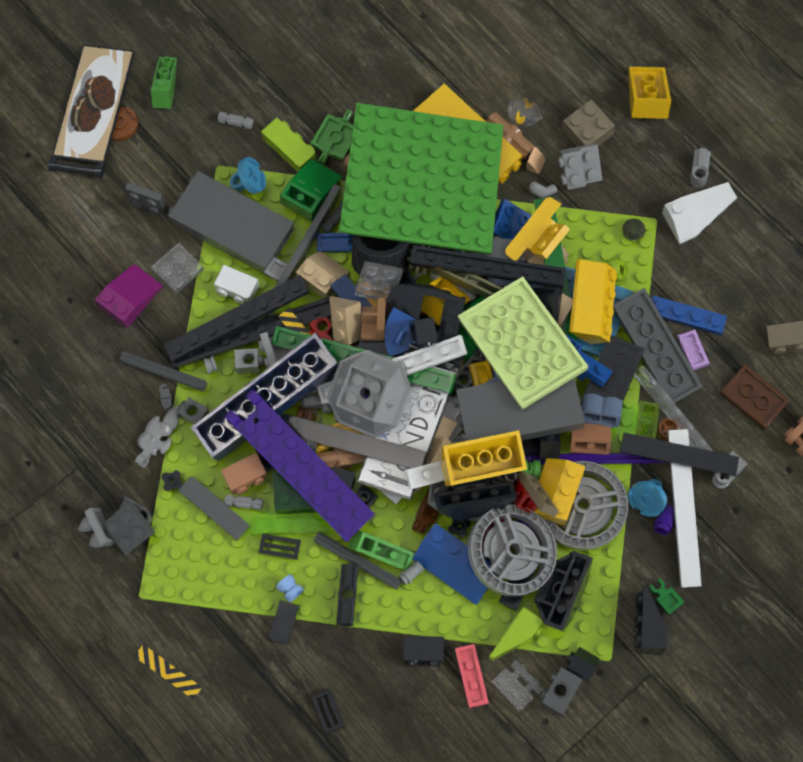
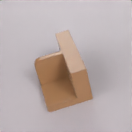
[361,298,385,341]

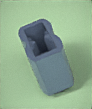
[582,394,623,428]

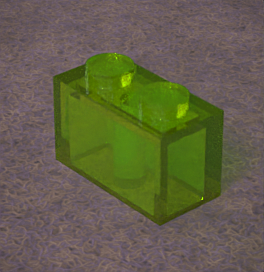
[635,401,660,439]

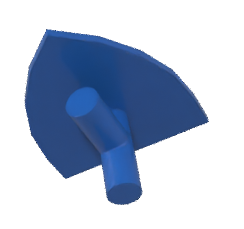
[384,307,416,356]

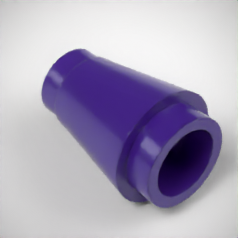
[653,504,674,535]

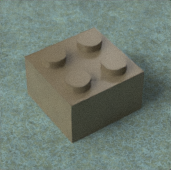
[562,99,615,147]

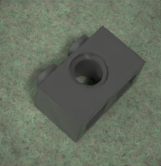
[540,667,583,717]

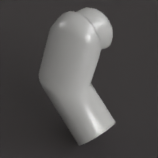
[529,182,557,198]

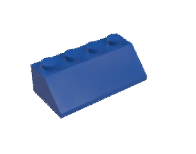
[412,523,498,606]

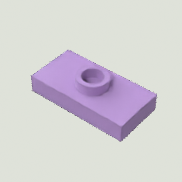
[677,330,710,371]

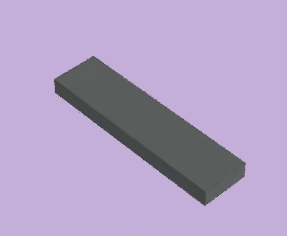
[179,476,250,541]

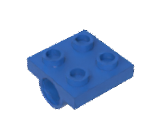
[493,199,531,240]

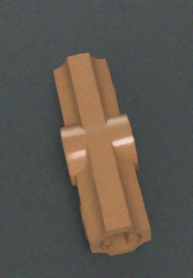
[486,112,535,160]
[317,448,366,469]

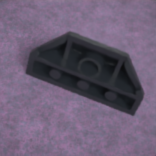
[434,476,517,520]
[534,551,593,632]

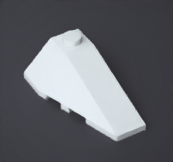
[662,182,737,244]

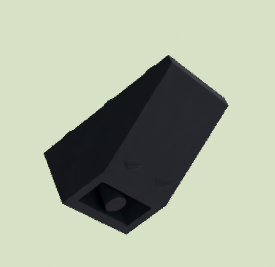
[634,587,667,655]

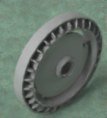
[544,461,628,551]
[467,505,557,597]

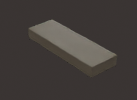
[517,471,559,517]

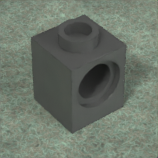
[178,397,210,426]

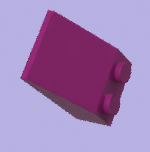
[95,264,163,328]

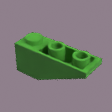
[151,57,177,109]

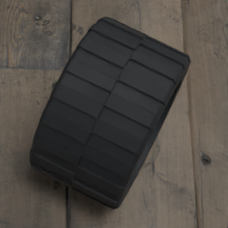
[352,235,409,281]

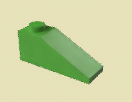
[348,530,414,570]

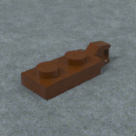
[412,486,439,534]

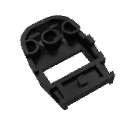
[385,282,466,342]

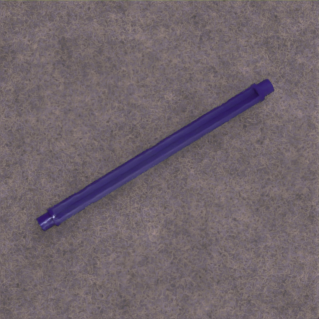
[525,453,669,465]

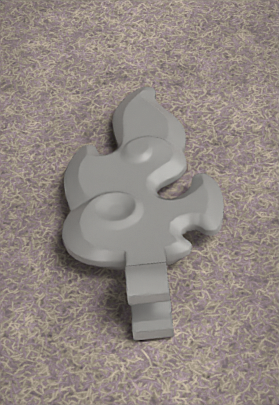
[135,406,179,468]

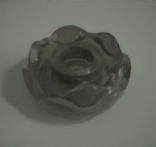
[622,218,646,241]

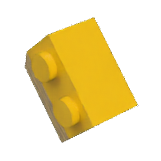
[629,67,671,119]

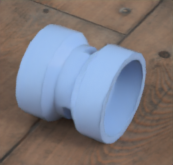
[276,574,304,602]

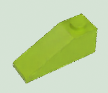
[489,607,544,661]

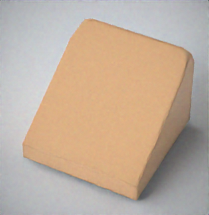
[526,147,545,174]

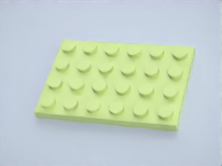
[457,277,588,410]

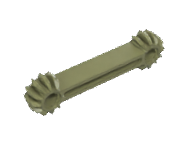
[407,244,509,299]

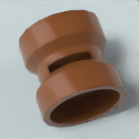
[657,419,678,442]

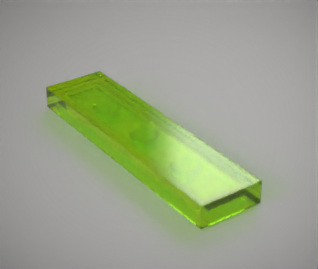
[251,513,330,535]

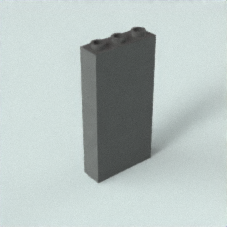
[168,171,295,273]
[453,378,585,442]

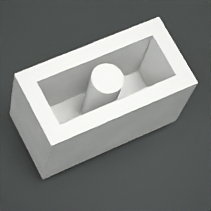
[214,265,260,304]

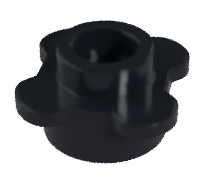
[161,470,183,491]
[448,518,471,538]

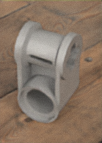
[712,451,748,489]

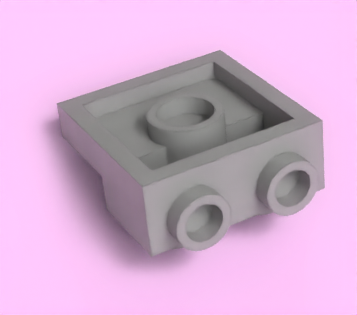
[558,143,603,190]

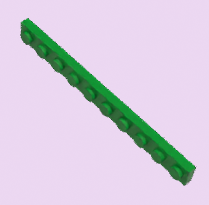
[271,326,457,394]

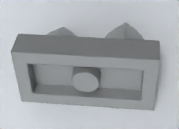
[78,508,116,548]

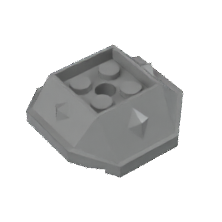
[326,350,412,437]

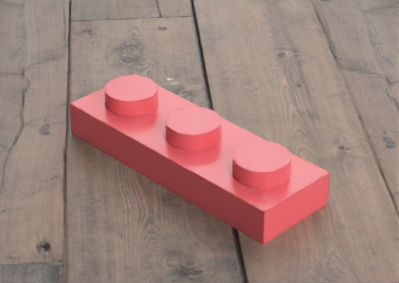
[455,644,489,708]

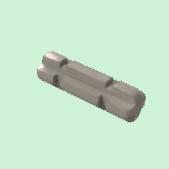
[218,112,254,129]
[224,494,263,510]

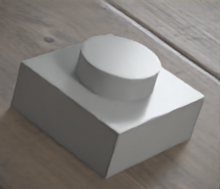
[264,257,288,282]

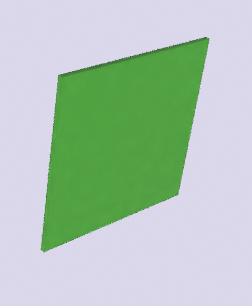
[339,103,504,255]

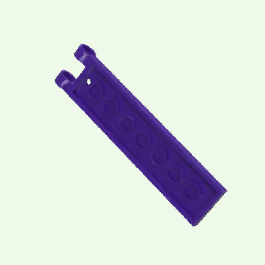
[224,389,375,542]

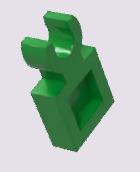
[649,578,684,616]

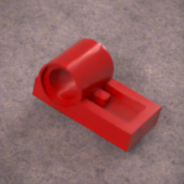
[309,317,333,341]

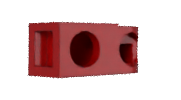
[514,478,537,514]

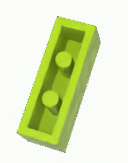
[261,118,316,172]

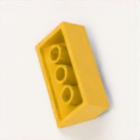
[570,259,617,345]
[441,430,527,486]

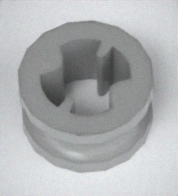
[204,355,218,374]

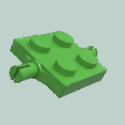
[310,109,354,165]

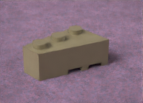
[767,321,803,355]

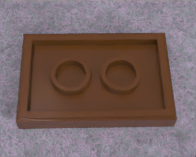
[720,365,790,430]

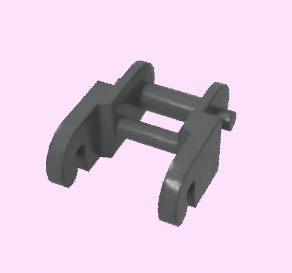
[159,384,173,412]

